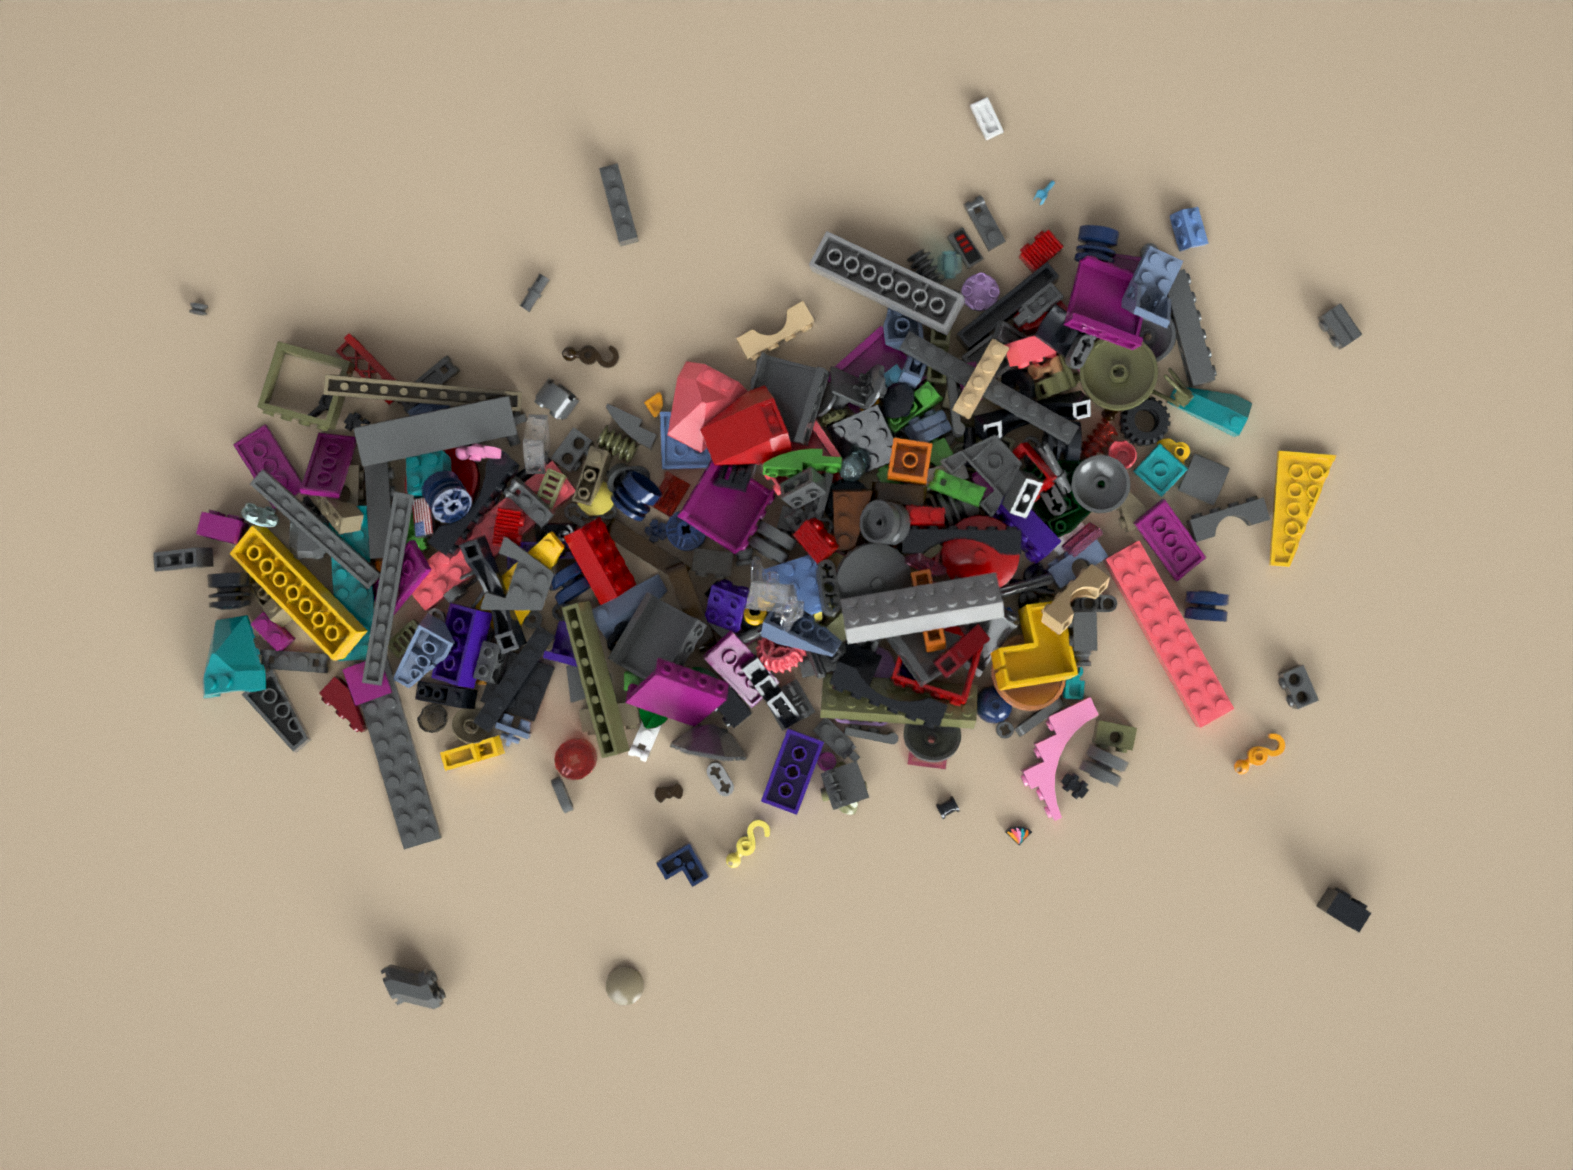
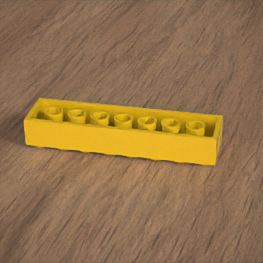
[229,525,368,660]

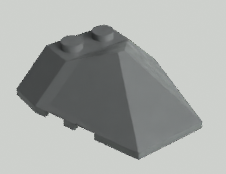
[670,724,747,761]

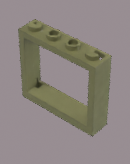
[257,341,355,431]

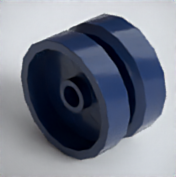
[549,562,591,606]
[1184,590,1229,622]

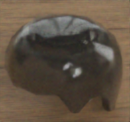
[417,704,449,733]

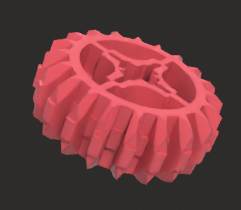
[756,636,807,673]

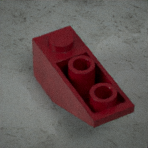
[933,624,990,678]
[319,676,367,733]

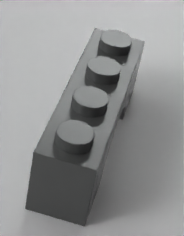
[599,163,639,246]
[1186,496,1270,542]

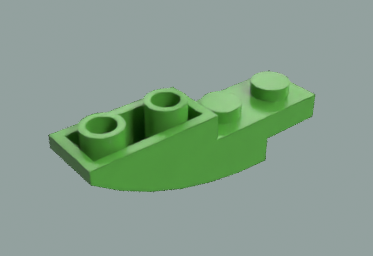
[763,449,842,478]

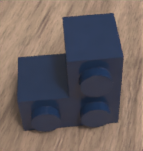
[656,841,710,887]

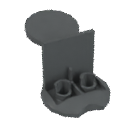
[817,364,887,417]

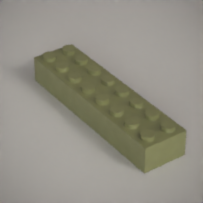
[820,674,978,729]

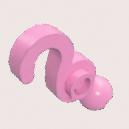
[455,443,502,461]

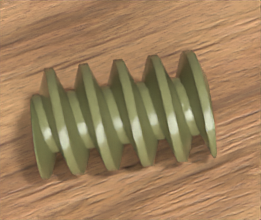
[597,425,640,463]

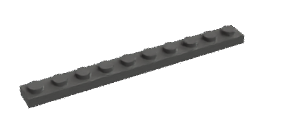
[899,331,1079,445]
[362,491,414,686]

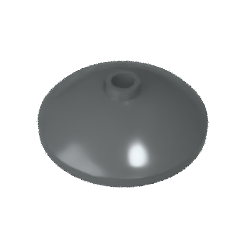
[1139,318,1176,362]
[1072,455,1130,513]
[903,724,961,762]

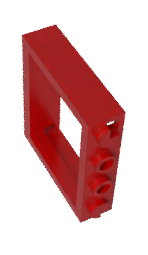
[890,626,983,706]

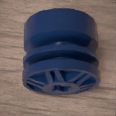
[1074,225,1119,264]
[422,470,471,523]
[611,470,662,521]
[666,511,707,551]

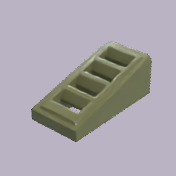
[537,468,567,509]
[388,619,419,659]

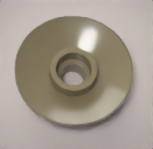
[452,709,489,744]

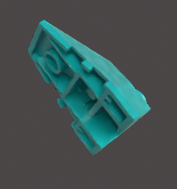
[203,615,266,699]

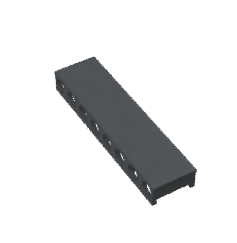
[354,395,517,467]

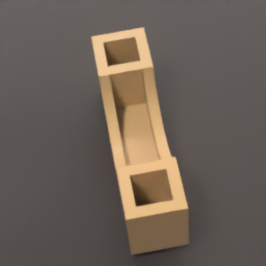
[736,301,814,361]
[952,338,1009,419]
[1041,564,1110,635]

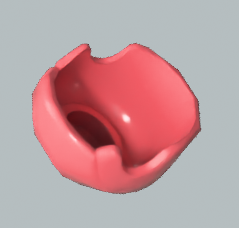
[1107,440,1137,469]

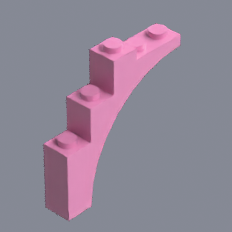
[1020,697,1099,821]

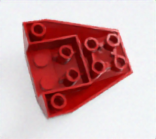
[700,385,792,465]

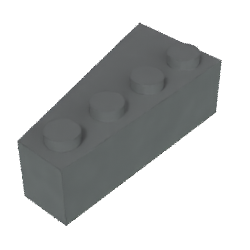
[241,669,311,753]

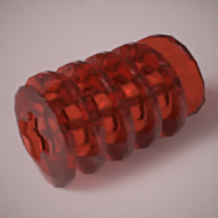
[1081,418,1118,458]

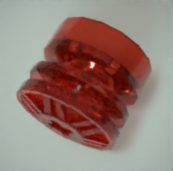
[554,738,598,780]

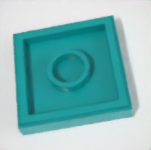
[1133,443,1188,497]

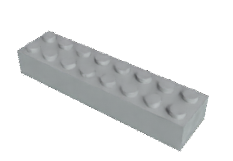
[809,231,965,335]
[840,573,1004,644]

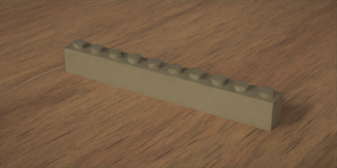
[324,374,522,411]

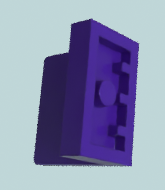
[543,621,577,667]

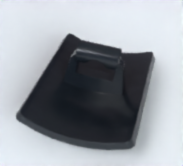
[1035,304,1097,363]

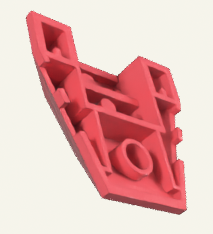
[667,361,747,453]

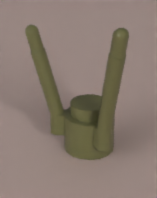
[1152,368,1194,408]

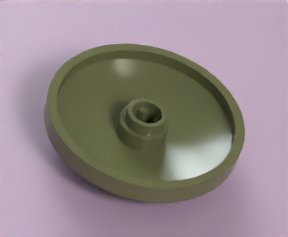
[1080,339,1158,411]

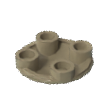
[606,967,644,1005]

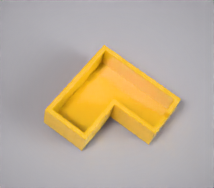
[990,601,1078,691]

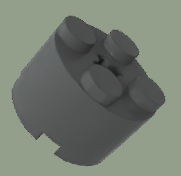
[534,378,580,420]

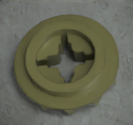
[819,409,849,427]

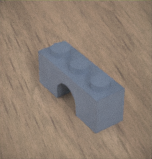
[1045,537,1108,589]

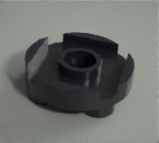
[1001,369,1036,400]

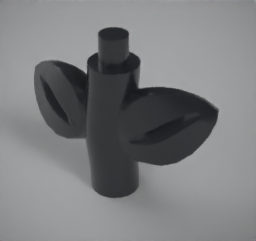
[1009,563,1055,608]

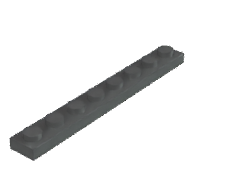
[250,469,381,589]

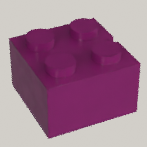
[196,510,249,545]

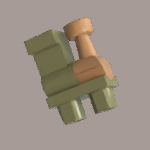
[1028,355,1081,401]

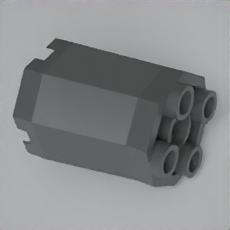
[289,496,329,559]
[381,964,446,1009]

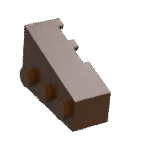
[833,489,872,550]

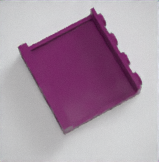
[1064,256,1143,350]
[827,326,927,414]
[678,459,775,554]
[626,658,729,727]

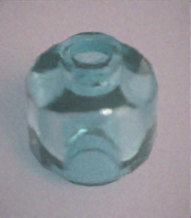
[937,250,962,279]
[839,455,866,482]

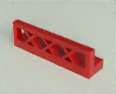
[336,333,396,405]

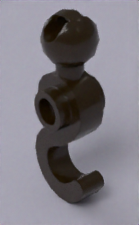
[562,345,619,368]

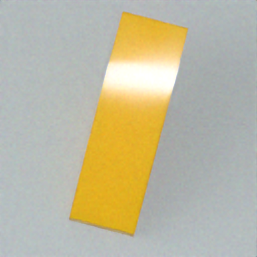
[440,735,505,771]

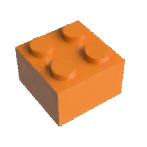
[888,438,932,486]

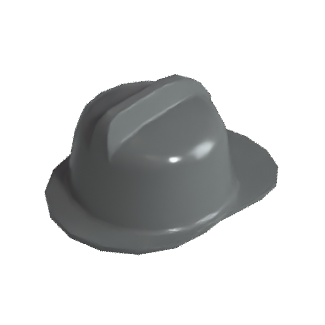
[606,463,650,493]

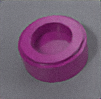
[817,752,836,771]

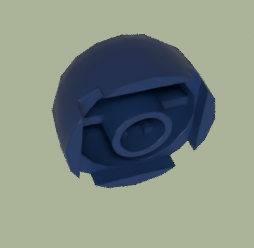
[977,685,1012,724]

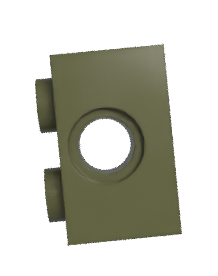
[1092,719,1137,753]

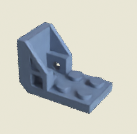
[1121,245,1184,328]

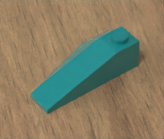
[1167,386,1252,437]

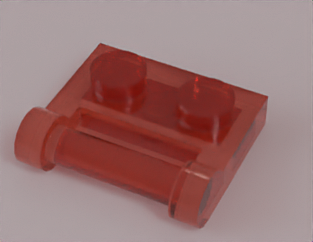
[651,471,690,517]

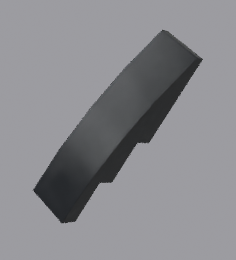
[740,655,801,729]

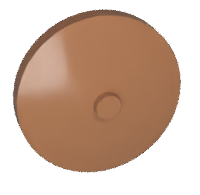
[991,634,1066,711]

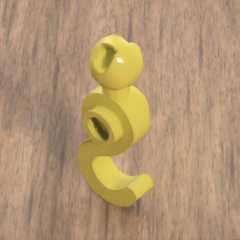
[726,820,770,868]

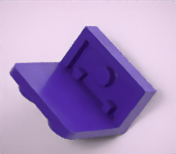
[705,579,756,632]

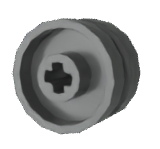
[860,500,910,545]
[748,521,797,564]
[1079,744,1129,787]

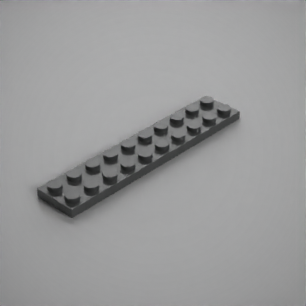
[349,655,442,850]

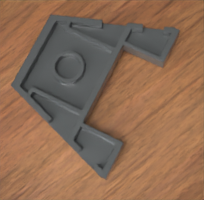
[940,435,1023,517]
[480,536,555,610]

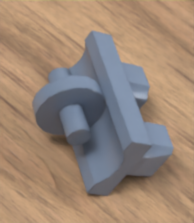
[495,713,531,747]

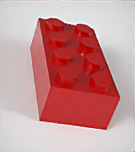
[564,517,637,605]

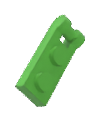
[928,469,986,508]

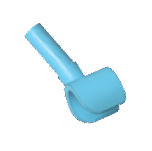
[1033,180,1055,205]

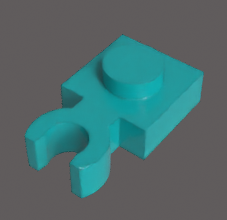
[1063,667,1085,700]

